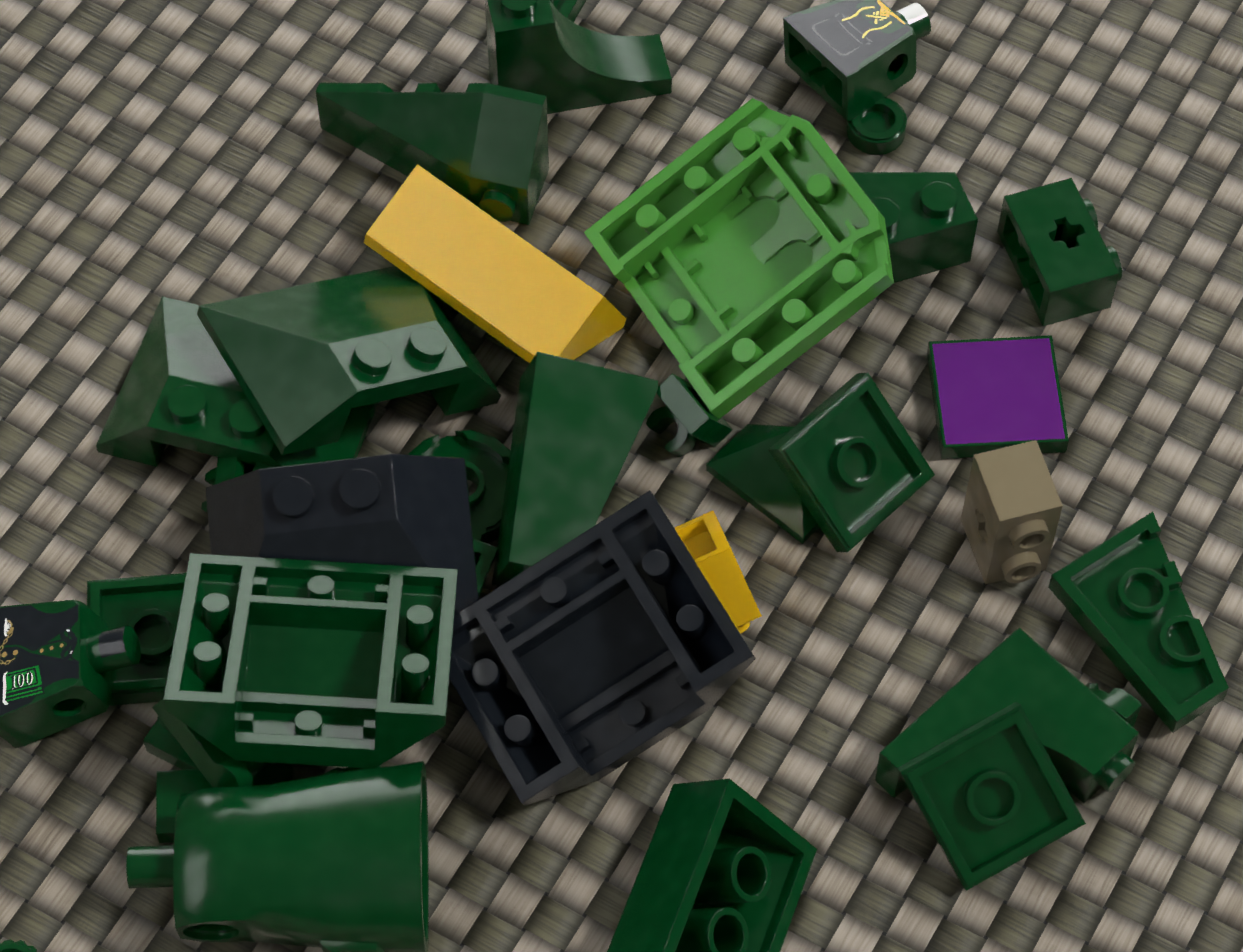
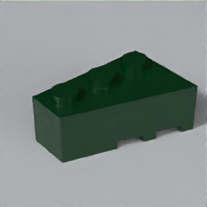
[849,172,978,283]

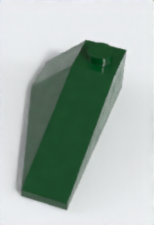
[316,83,549,225]

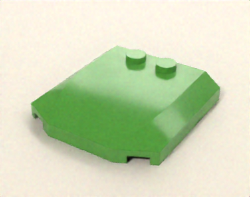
[584,98,894,419]

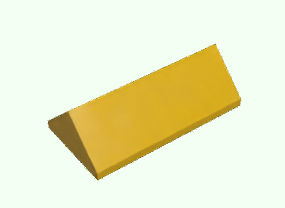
[364,164,626,364]

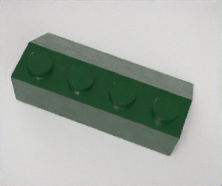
[607,778,817,952]

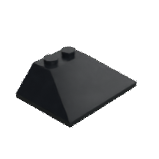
[206,454,479,616]
[449,490,756,806]

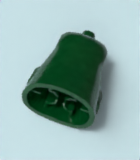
[126,761,429,952]

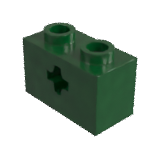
[997,178,1122,326]

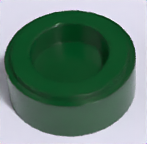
[847,97,907,155]

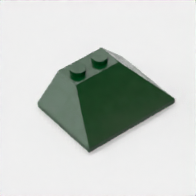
[197,266,501,455]
[96,296,378,467]
[163,553,458,768]

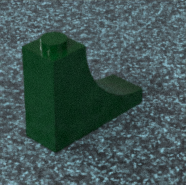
[485,0,672,114]
[875,628,1139,803]

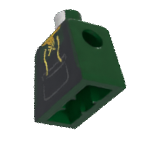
[783,0,931,122]

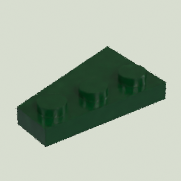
[1048,511,1229,733]

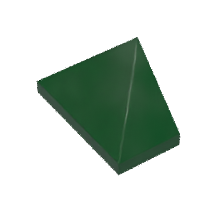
[706,424,819,544]

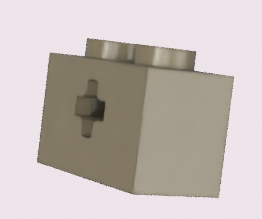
[961,440,1063,585]

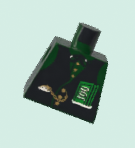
[0,600,141,748]

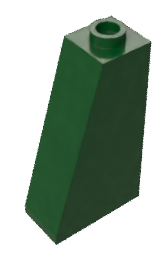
[492,352,658,586]

